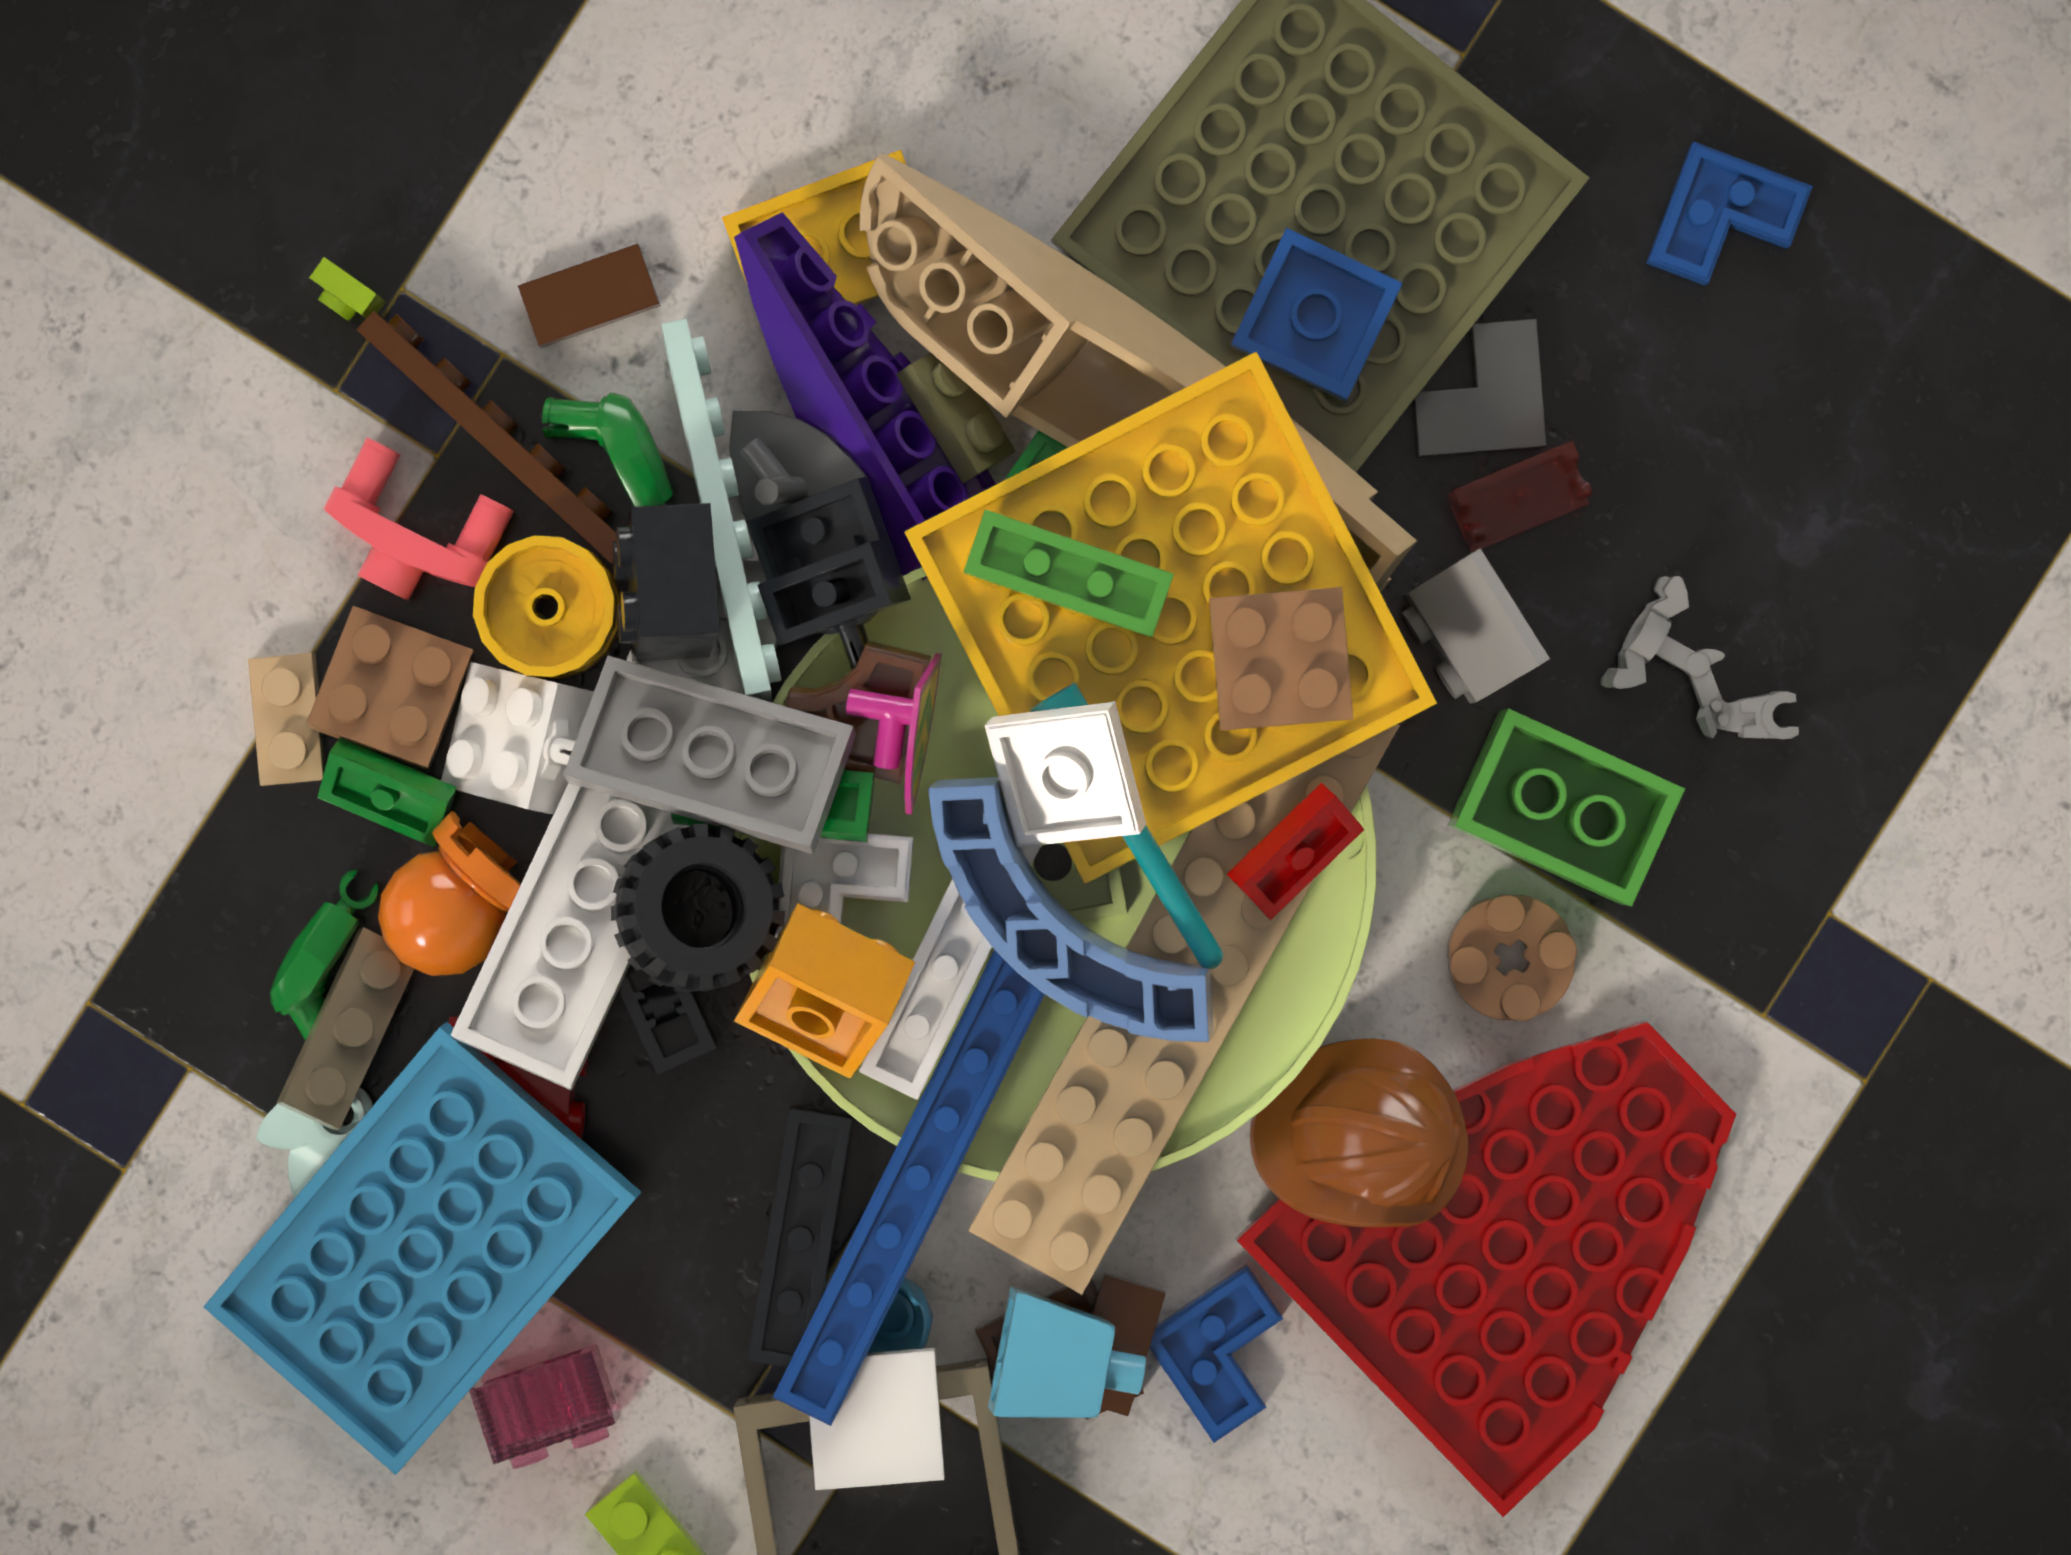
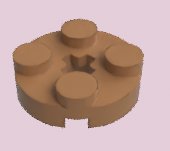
[1447,895,1577,1021]

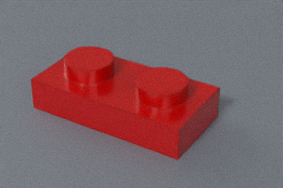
[1227,782,1365,921]

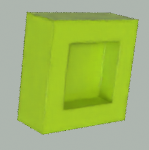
[309,257,386,322]

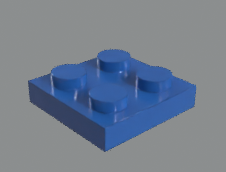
[1230,228,1403,402]

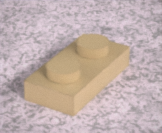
[248,653,326,786]

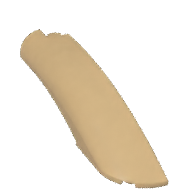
[860,154,1417,593]

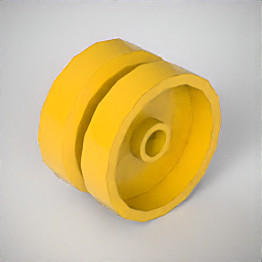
[473,535,621,680]

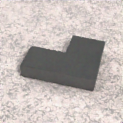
[1413,319,1547,458]

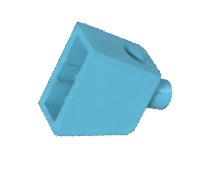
[988,1286,1146,1418]

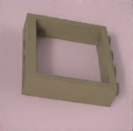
[733,1358,1020,1555]

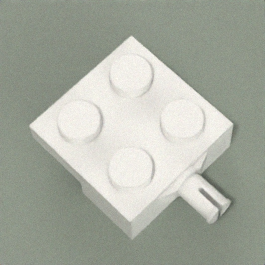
[441,662,594,815]

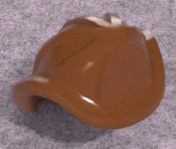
[1250,1038,1468,1227]

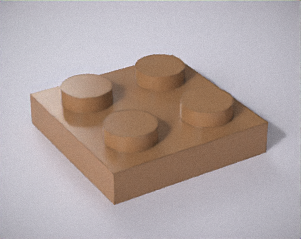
[1209,587,1353,731]
[306,606,474,772]

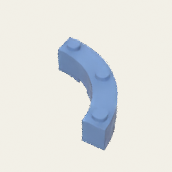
[928,777,1214,1042]

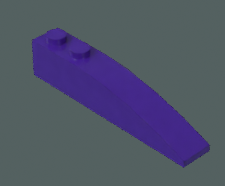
[734,212,996,581]

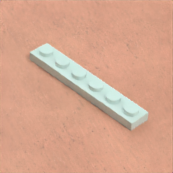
[661,318,781,702]

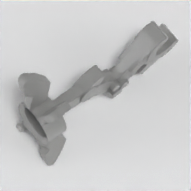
[1600,576,1799,740]

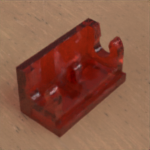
[1447,440,1592,553]

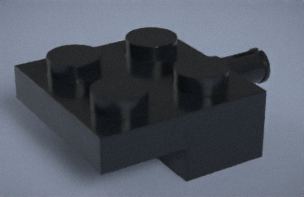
[746,477,911,669]

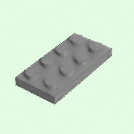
[563,656,856,855]

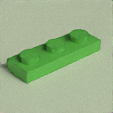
[963,509,1174,638]

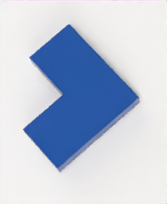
[1646,142,1813,285]
[1149,1263,1283,1443]

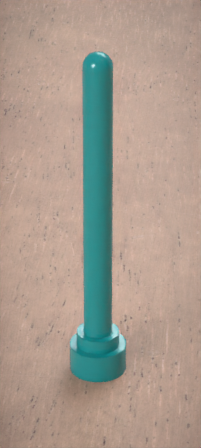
[1030,683,1223,969]

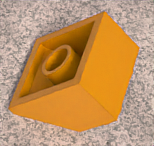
[734,903,915,1079]

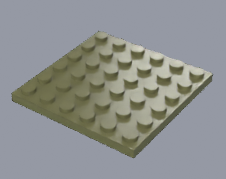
[1051,0,1590,472]

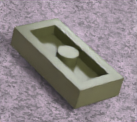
[896,353,1016,483]

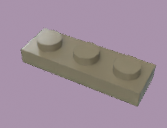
[277,928,414,1130]

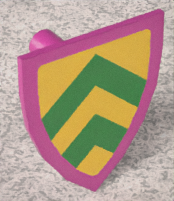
[846,653,942,815]

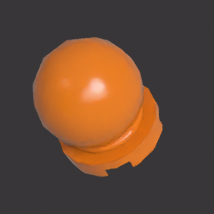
[378,811,521,976]

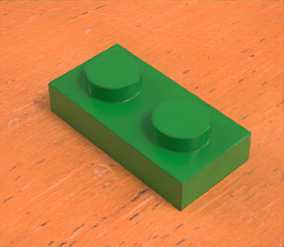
[317,737,457,848]

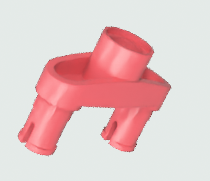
[324,437,514,601]

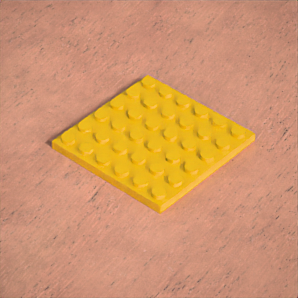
[904,352,1437,884]

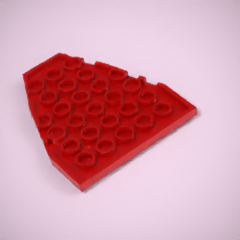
[1236,1021,1737,1517]

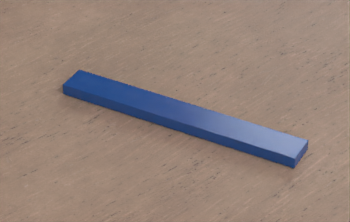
[773,949,1045,1426]

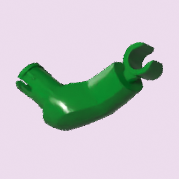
[542,392,673,507]
[270,869,378,1041]

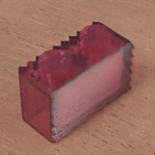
[469,1344,620,1469]

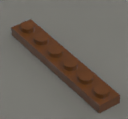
[356,311,616,565]

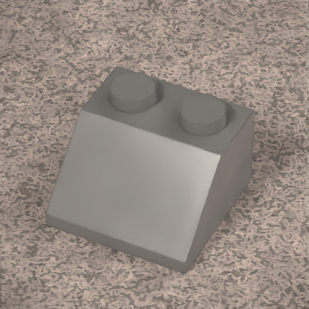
[1401,548,1550,704]

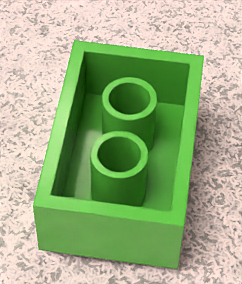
[1447,708,1685,907]

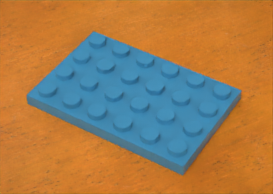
[203,1022,641,1475]

